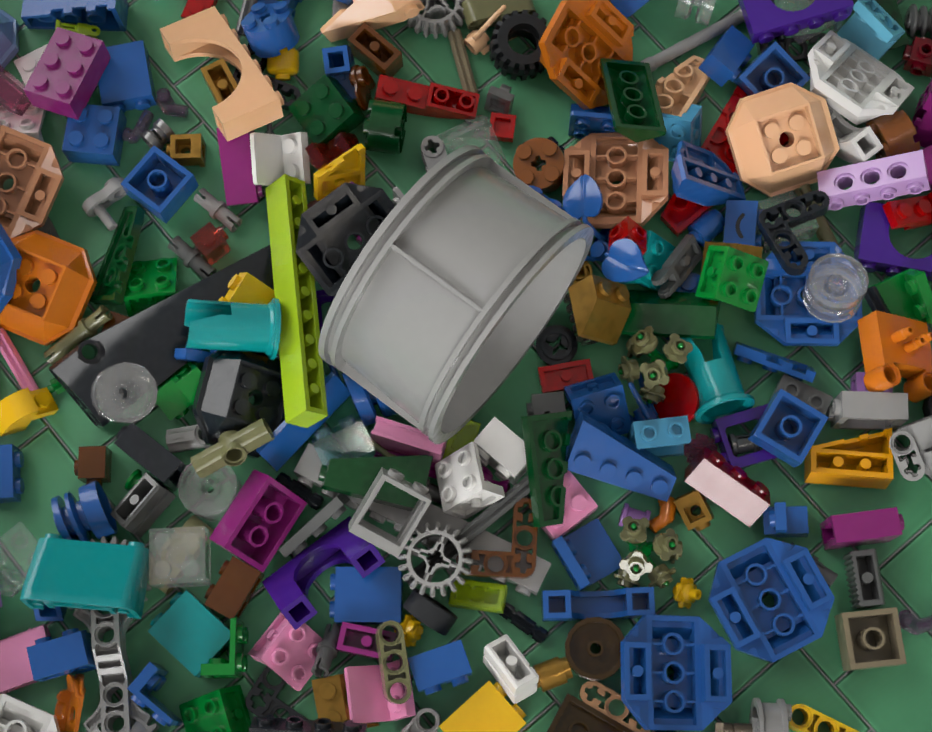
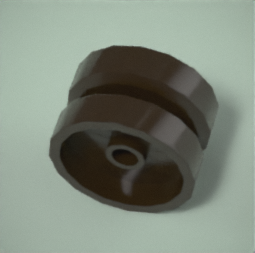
[565,617,624,681]

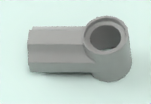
[165,424,211,453]

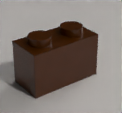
[347,22,403,77]
[204,556,264,619]

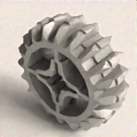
[407,0,465,40]
[398,521,473,598]

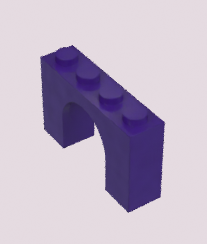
[738,0,854,44]
[853,202,932,281]
[262,516,386,630]

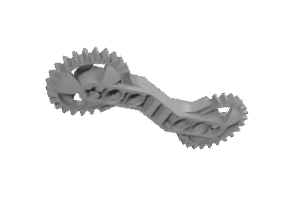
[67,536,160,732]

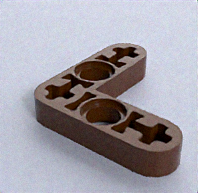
[456,498,538,579]

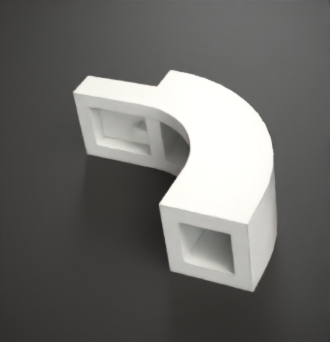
[828,106,883,164]

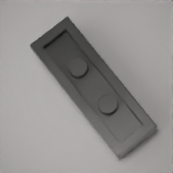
[278,494,350,558]

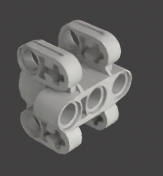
[889,415,932,481]

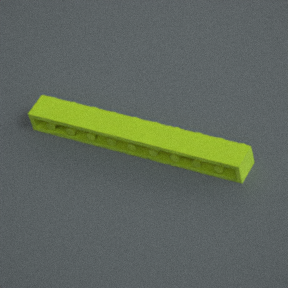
[265,174,328,428]

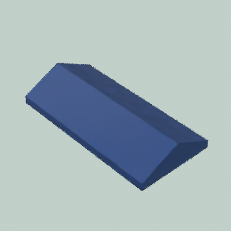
[256,372,351,472]

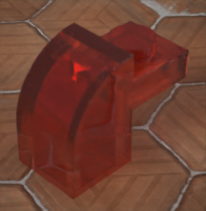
[305,132,367,170]

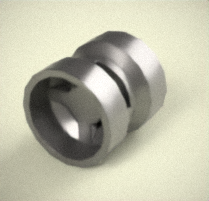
[140,118,175,151]

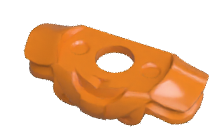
[55,674,86,732]

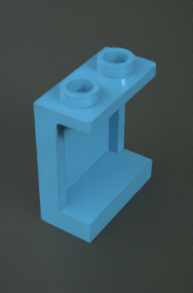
[627,415,691,458]

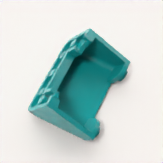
[20,533,152,619]

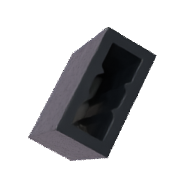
[114,422,191,492]

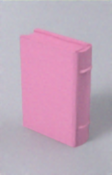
[371,416,447,464]
[0,624,51,694]

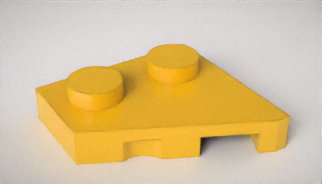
[313,143,366,201]

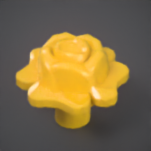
[672,577,702,609]
[394,614,423,647]

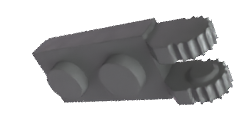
[651,234,703,299]

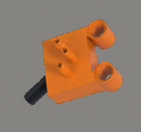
[857,286,932,403]

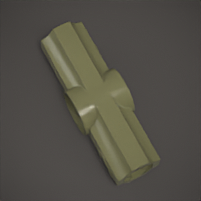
[190,418,275,478]

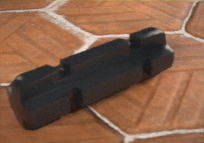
[275,472,324,510]
[499,602,548,643]

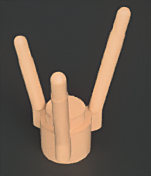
[463,5,516,55]

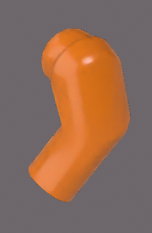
[649,496,676,534]

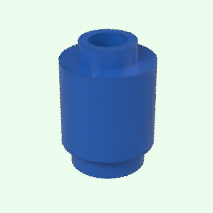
[688,209,725,247]

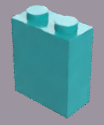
[148,590,230,678]

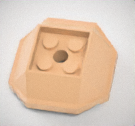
[725,82,840,197]

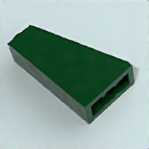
[318,455,433,511]

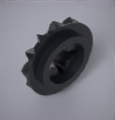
[536,325,578,365]

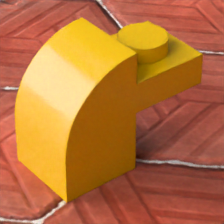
[0,387,59,437]

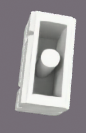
[483,634,539,704]

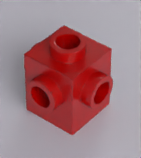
[608,216,647,255]

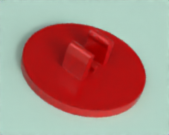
[654,373,699,422]

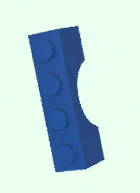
[541,587,656,622]

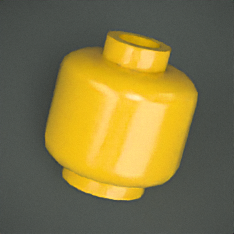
[267,47,299,81]

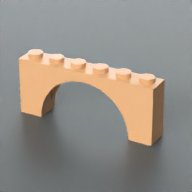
[160,6,284,142]

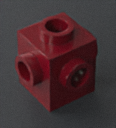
[902,37,932,78]

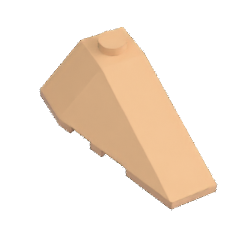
[320,0,425,43]
[655,55,710,117]

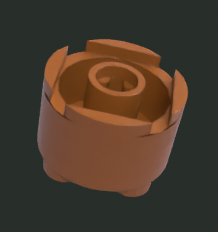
[866,109,920,159]
[513,137,565,194]

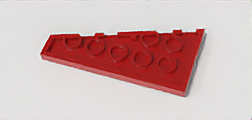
[660,85,789,237]

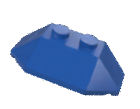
[671,140,746,207]

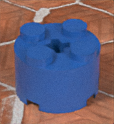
[241,1,300,58]

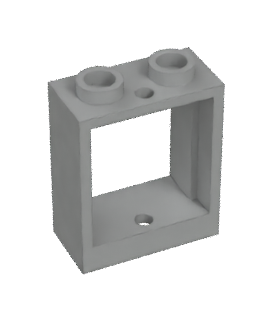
[826,391,909,431]
[348,467,432,558]

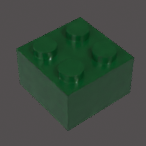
[288,74,366,151]

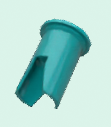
[184,298,281,360]
[682,323,755,424]

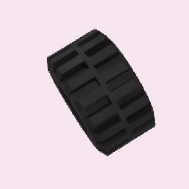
[489,10,547,81]

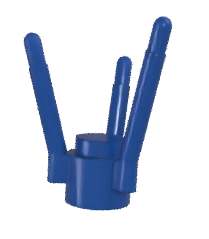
[628,373,659,425]

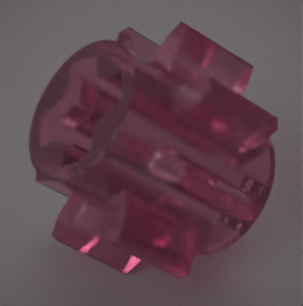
[684,433,718,463]

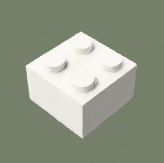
[473,416,527,485]

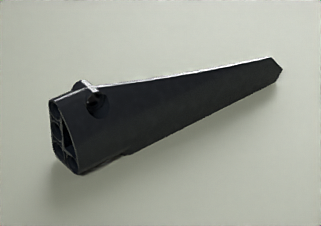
[49,245,274,428]

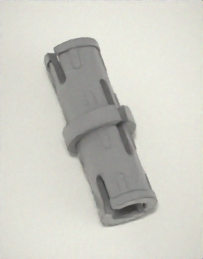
[193,188,242,232]

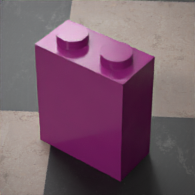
[820,507,904,550]

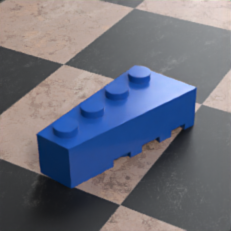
[21,0,129,31]
[565,410,677,502]

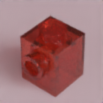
[190,222,231,266]

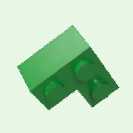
[149,361,201,421]

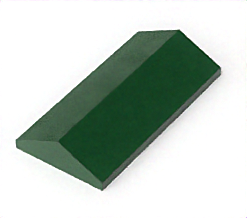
[600,58,666,143]
[621,290,721,339]

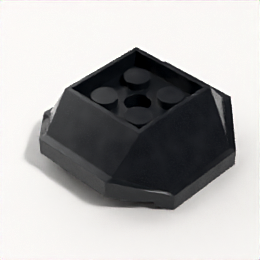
[296,182,395,297]
[192,350,285,458]

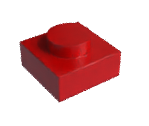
[488,112,516,143]

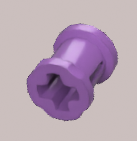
[618,503,651,529]

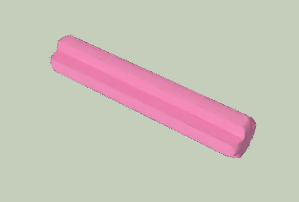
[0,328,39,391]

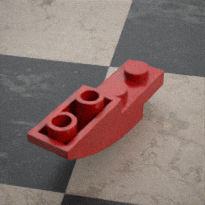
[374,74,480,119]
[882,192,932,231]

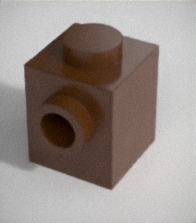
[74,446,112,486]

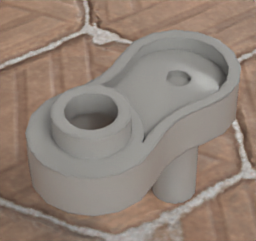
[82,177,127,231]

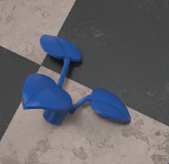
[563,174,649,283]

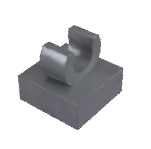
[484,84,515,114]

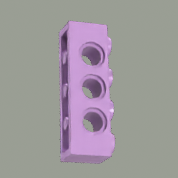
[817,150,930,211]

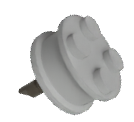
[715,698,792,732]

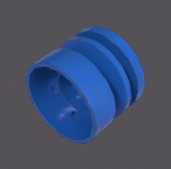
[51,481,118,542]

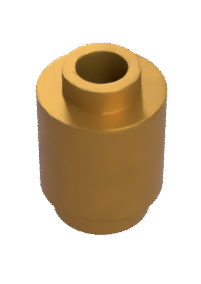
[533,656,573,692]

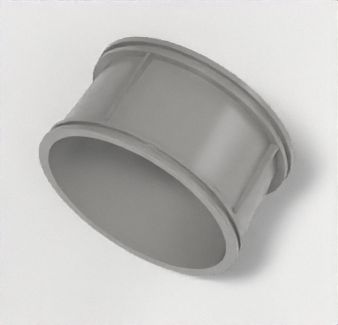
[318,145,594,444]

